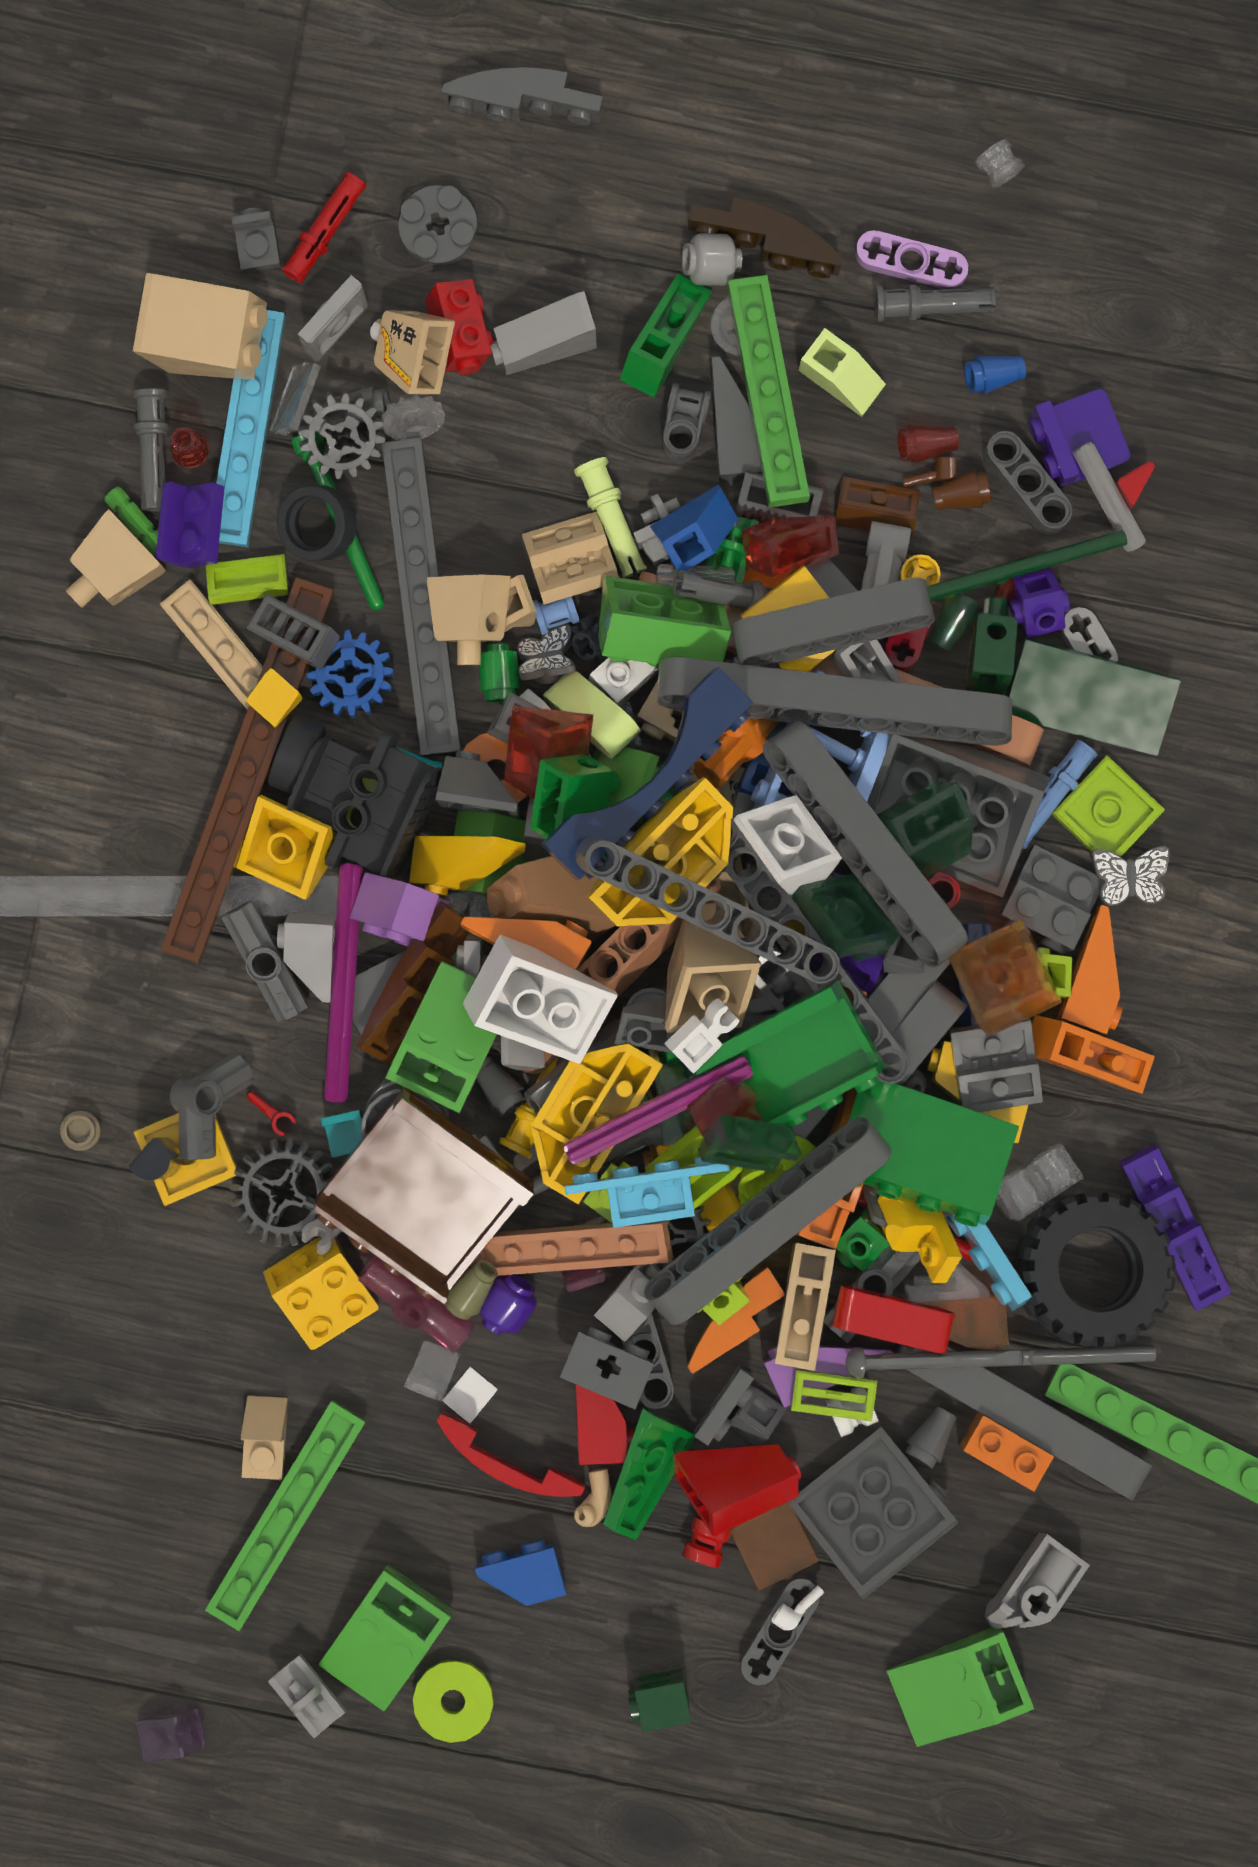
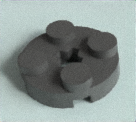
[398,185,478,267]

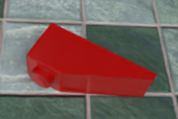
[576,1385,635,1465]

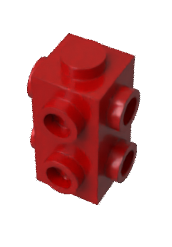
[425,279,493,375]

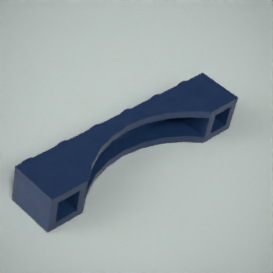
[541,667,753,880]

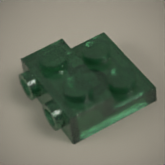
[792,873,900,962]

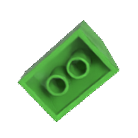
[598,576,731,668]

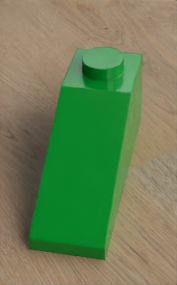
[619,274,712,398]

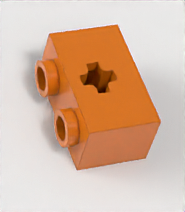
[959,1412,1054,1492]

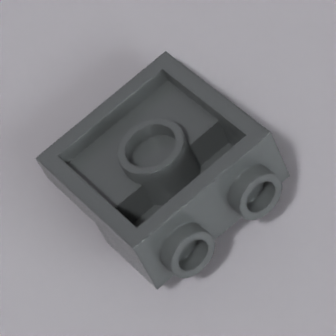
[998,845,1104,954]

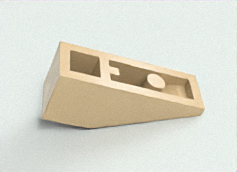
[774,1243,836,1371]

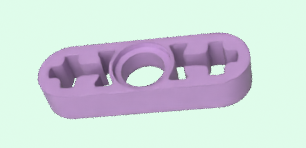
[855,230,968,289]

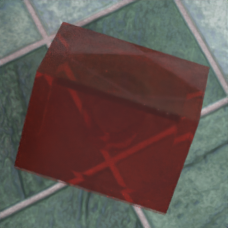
[504,706,594,799]

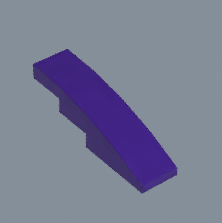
[1119,1144,1232,1311]

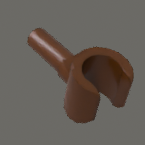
[903,457,957,487]

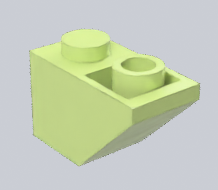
[799,328,886,417]

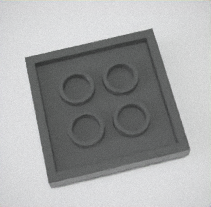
[787,1427,958,1600]

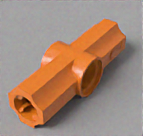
[693,718,780,788]

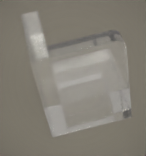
[404,1340,461,1402]

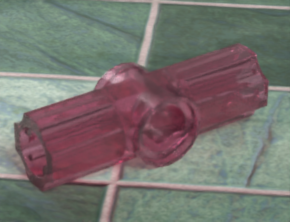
[358,1255,474,1353]

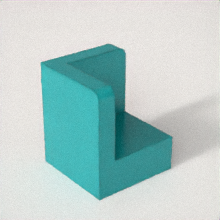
[320,1110,364,1158]

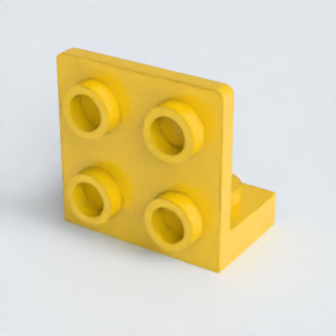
[263,1237,379,1350]

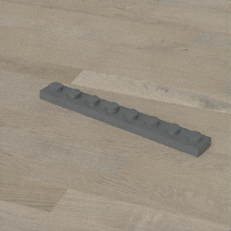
[382,438,461,757]

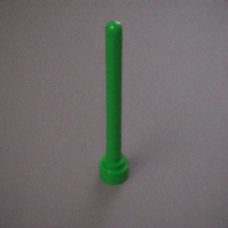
[291,431,384,611]

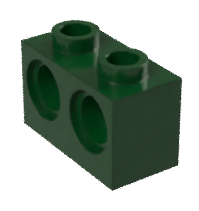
[628,1668,691,1733]

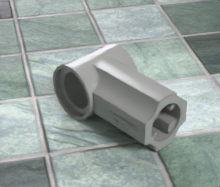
[861,521,911,590]

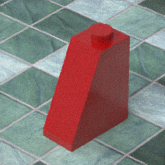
[673,1444,801,1537]

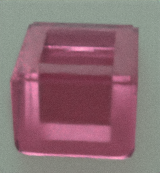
[562,1268,606,1293]

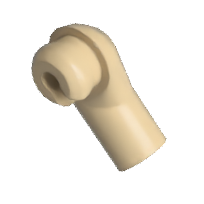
[574,1468,612,1527]

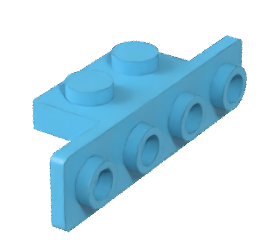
[565,1154,730,1228]

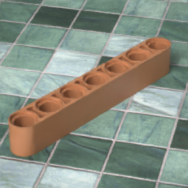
[521,876,721,1075]

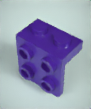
[1028,389,1131,488]

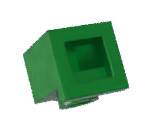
[836,1205,890,1272]

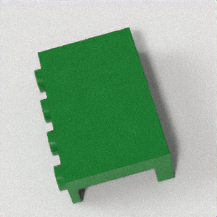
[695,980,886,1147]
[847,1079,1019,1227]

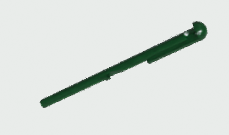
[927,530,1127,601]

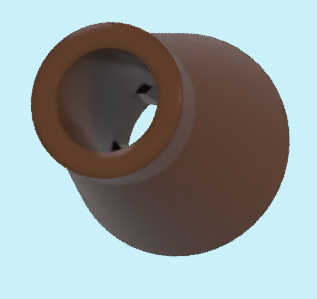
[932,469,992,511]

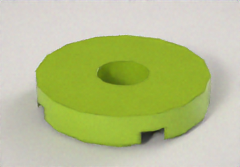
[413,1660,494,1743]

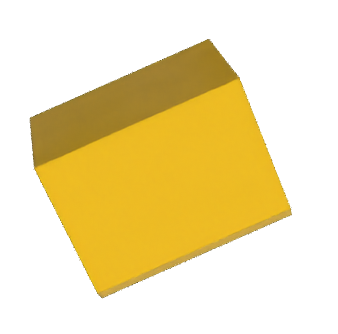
[236,795,334,900]

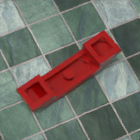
[437,1410,586,1497]

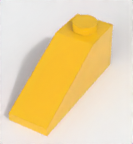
[409,836,526,897]

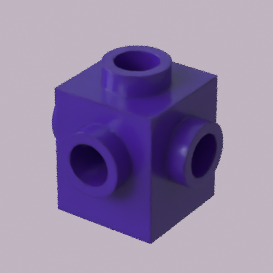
[1009,568,1070,638]

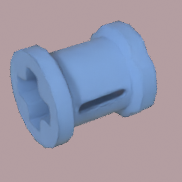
[533,596,580,635]

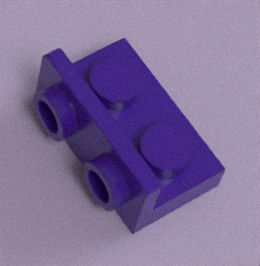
[156,482,225,568]

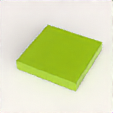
[1051,756,1165,857]

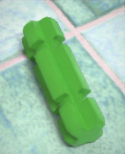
[104,486,158,556]

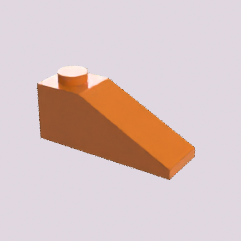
[1056,905,1123,1035]
[461,917,592,970]
[1032,1015,1155,1094]

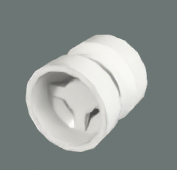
[826,1387,878,1437]

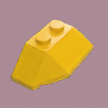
[587,777,733,927]
[531,1043,663,1205]

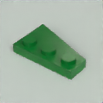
[603,1409,695,1540]

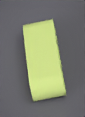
[543,671,641,759]

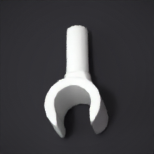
[771,1585,824,1630]

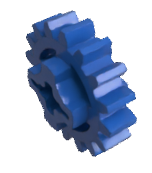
[307,630,394,718]

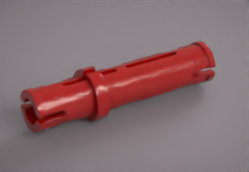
[281,172,367,284]

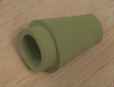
[445,1260,498,1320]

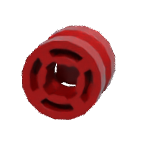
[682,1516,732,1568]

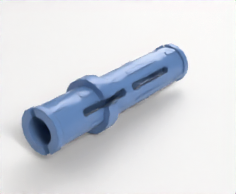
[1023,739,1098,849]

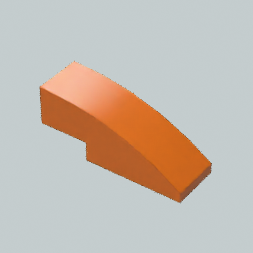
[687,1266,785,1374]

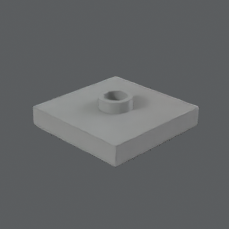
[298,275,368,362]

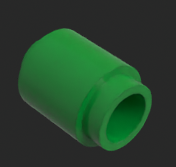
[479,644,520,703]

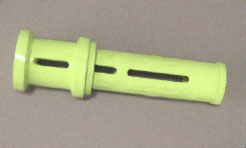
[574,457,647,578]

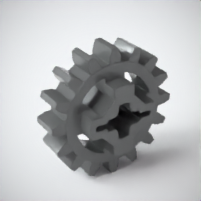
[297,390,385,479]

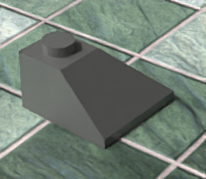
[436,751,521,819]

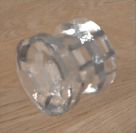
[975,139,1025,189]

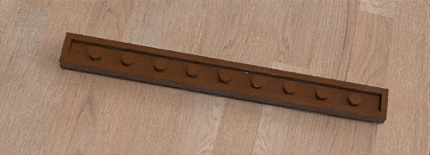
[160,577,335,965]

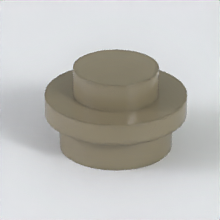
[60,1111,101,1151]

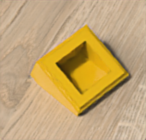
[246,668,302,728]

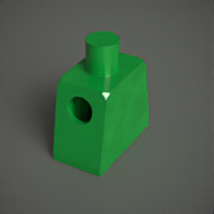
[530,754,621,839]

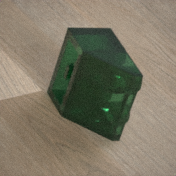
[877,782,974,879]

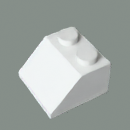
[734,795,842,897]

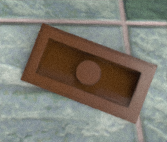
[835,477,920,538]

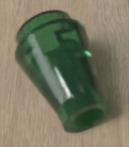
[930,593,981,652]

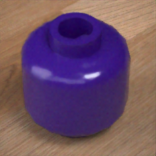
[480,1274,537,1335]

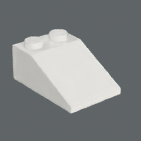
[463,934,618,1064]

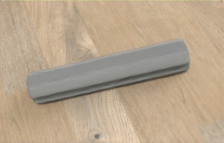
[1073,442,1146,552]

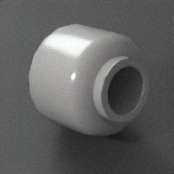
[682,233,742,286]

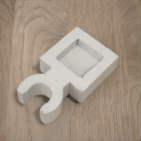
[664,998,740,1074]

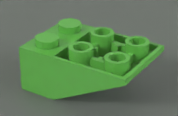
[386,961,497,1113]
[318,1564,453,1711]
[886,1627,1034,1747]

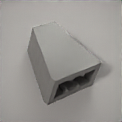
[490,291,597,375]

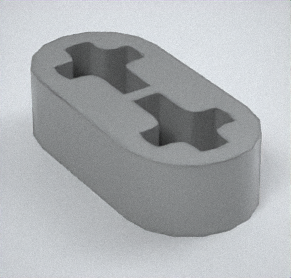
[1060,607,1118,662]

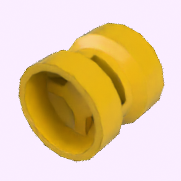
[898,554,941,586]

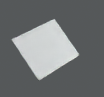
[442,1367,498,1424]

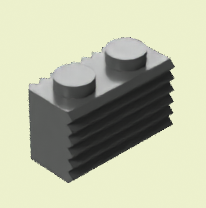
[736,470,824,538]

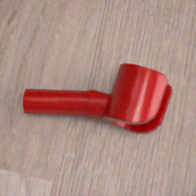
[246,1090,296,1136]

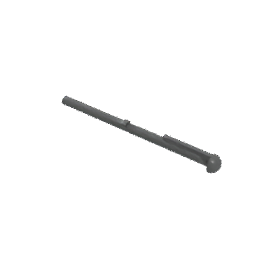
[845,1346,1156,1378]

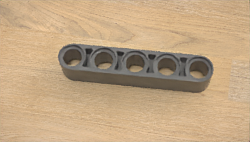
[731,578,935,667]

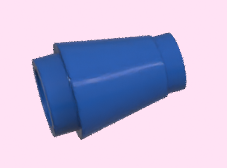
[964,355,1026,395]

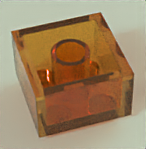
[949,919,1062,1037]

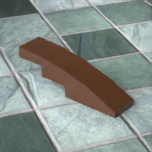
[357,901,469,1065]

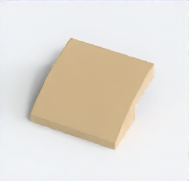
[522,511,619,604]

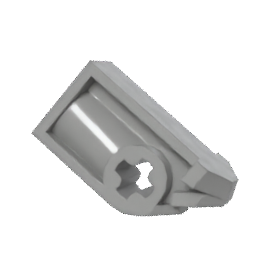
[984,1532,1090,1629]

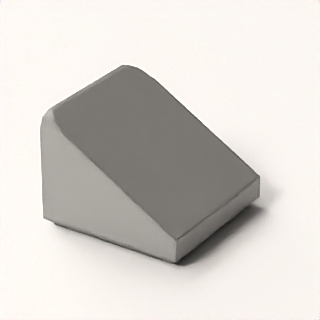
[501,1036,545,1070]

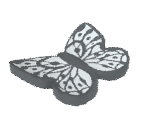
[517,624,576,684]
[1092,846,1170,906]

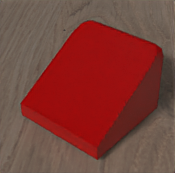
[1115,461,1155,510]

